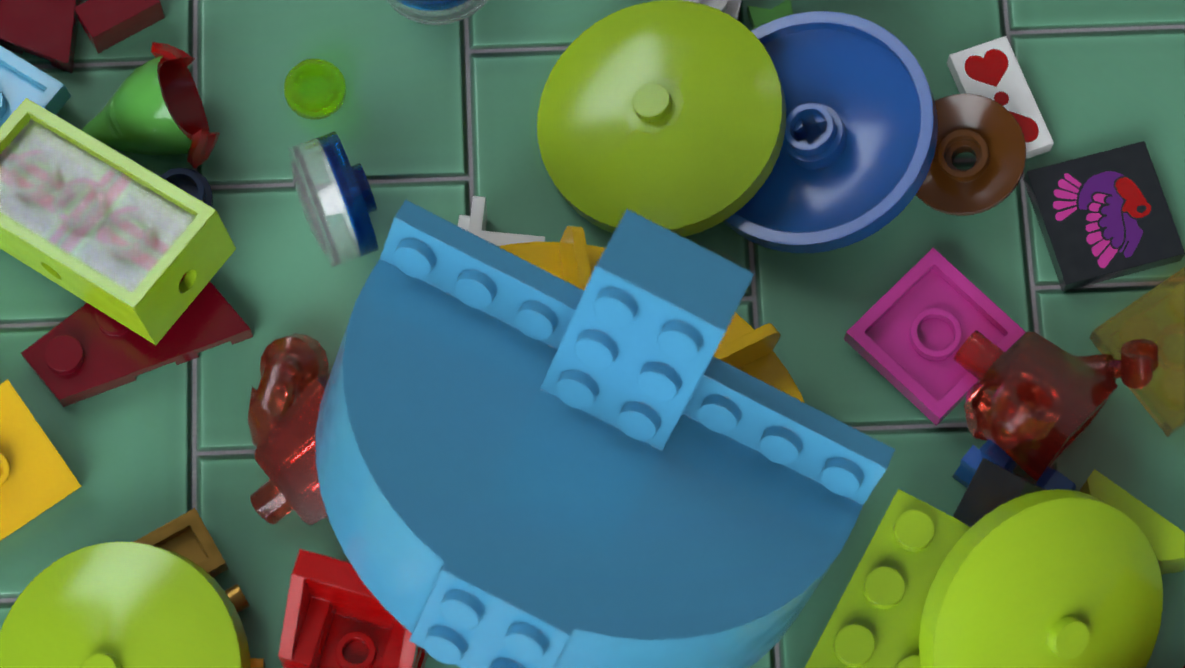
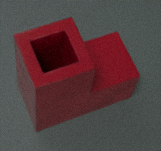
[74,0,165,54]

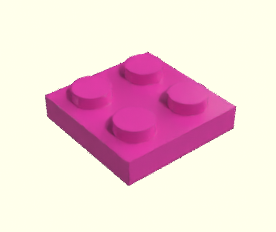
[844,248,1026,426]

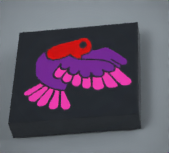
[1023,141,1185,292]

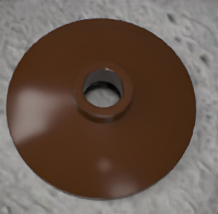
[915,94,1026,216]

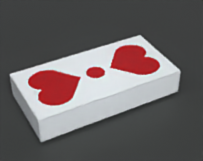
[947,36,1054,159]

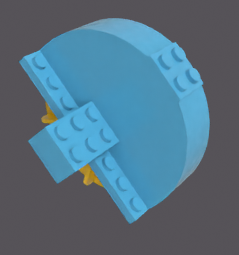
[316,200,895,668]

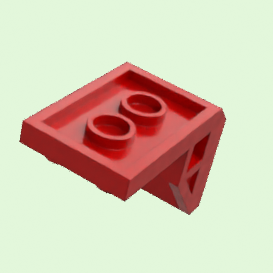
[278,549,428,668]

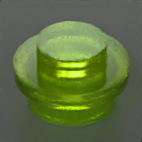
[284,59,346,120]

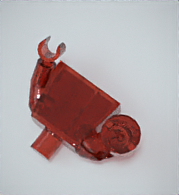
[953,330,1159,481]
[247,333,330,526]

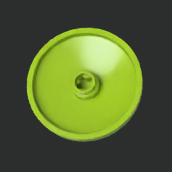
[537,0,786,237]
[919,489,1163,668]
[0,541,251,668]

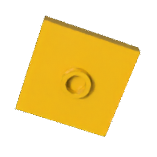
[0,379,82,541]

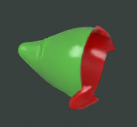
[82,42,220,169]

